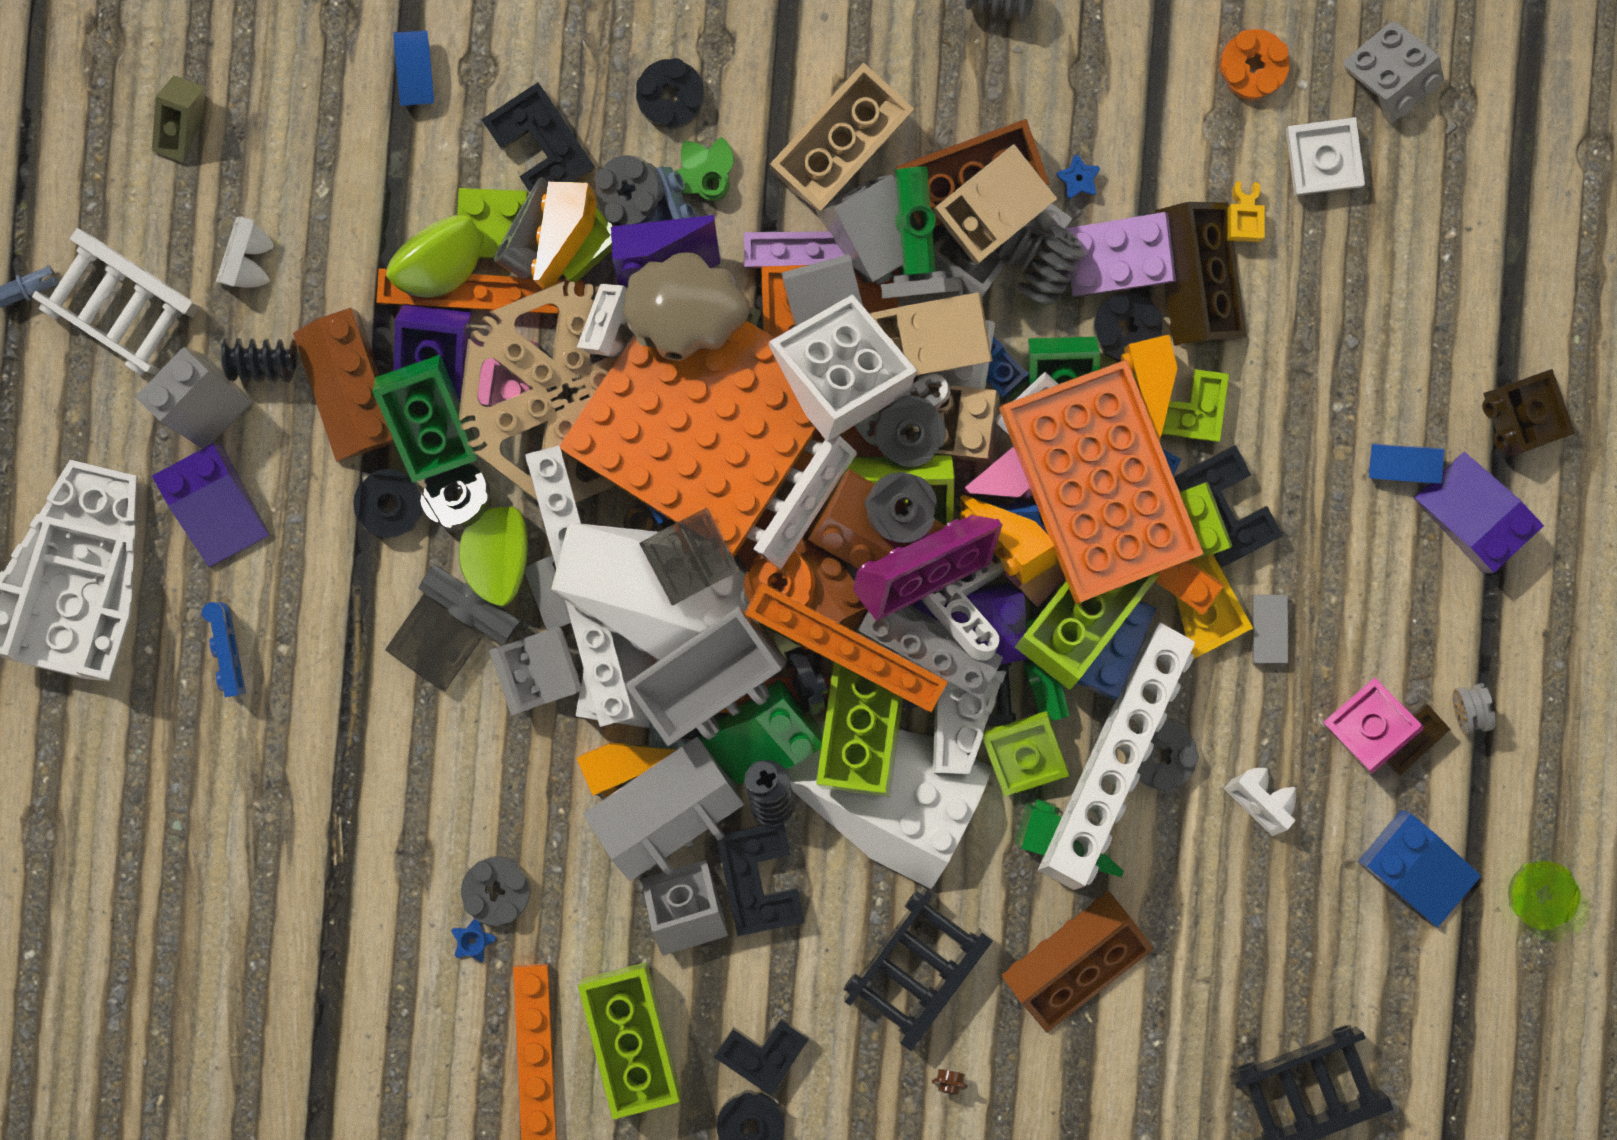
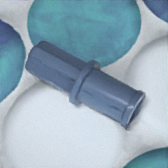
[0,265,59,308]

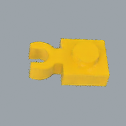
[1228,181,1265,242]

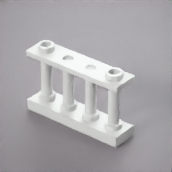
[32,228,200,375]
[748,435,857,569]

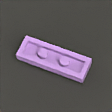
[744,231,844,269]

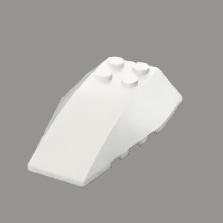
[0,460,138,681]
[551,523,759,662]
[785,712,993,889]

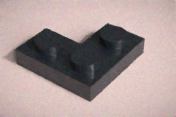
[714,1018,809,1096]

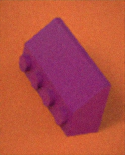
[853,515,1003,621]

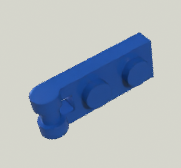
[202,602,246,698]

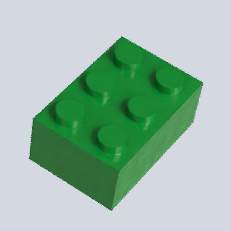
[372,355,479,483]

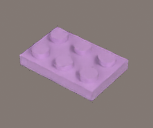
[1065,212,1176,297]

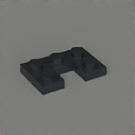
[481,82,596,192]
[1173,445,1283,568]
[717,823,805,937]

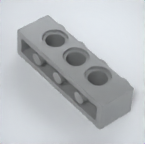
[858,605,1003,699]

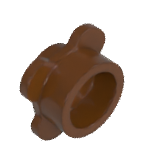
[932,1069,968,1095]

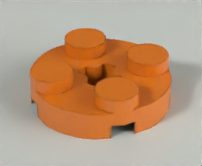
[1219,29,1290,100]
[744,552,815,606]

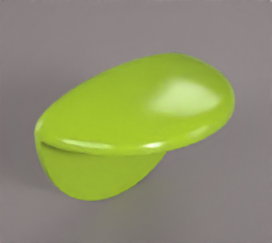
[386,214,480,298]
[459,506,528,606]

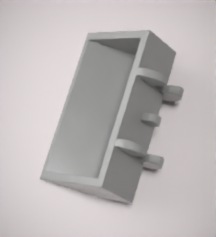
[625,607,787,746]
[583,737,744,881]

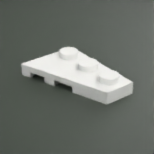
[933,671,1006,774]

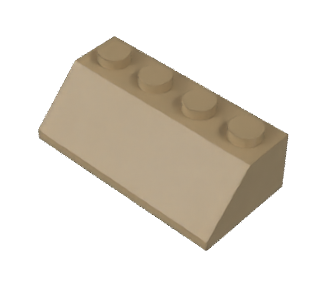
[770,62,914,212]

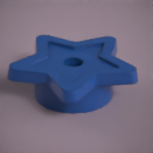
[1056,155,1100,199]
[451,919,495,962]

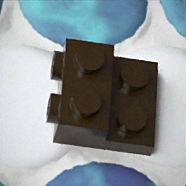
[1482,369,1575,457]

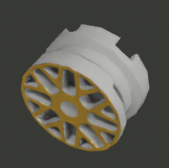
[1453,683,1496,735]

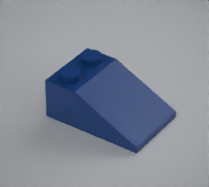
[1357,810,1481,928]

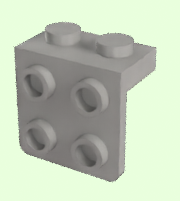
[1344,22,1444,123]
[881,271,963,307]
[489,627,581,715]

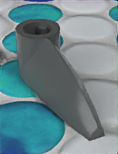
[494,177,548,280]

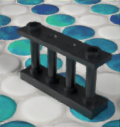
[843,887,993,1051]
[1229,1025,1394,1140]

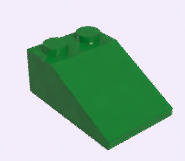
[1028,336,1100,387]
[697,679,823,784]
[1015,799,1124,878]

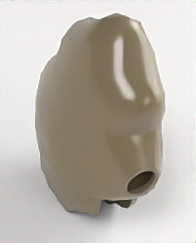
[623,253,750,361]

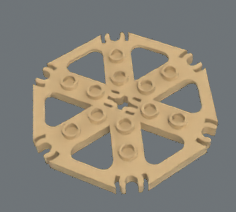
[458,281,634,503]

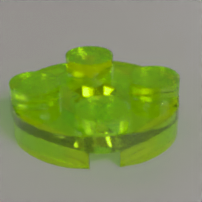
[1508,860,1581,930]

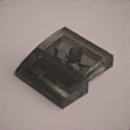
[639,508,740,606]
[385,594,484,691]

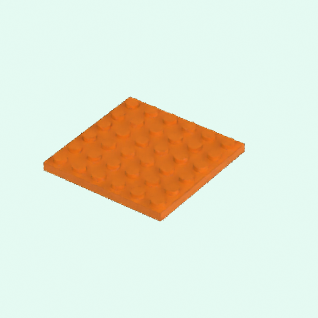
[559,320,817,558]

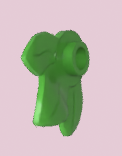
[676,137,734,201]

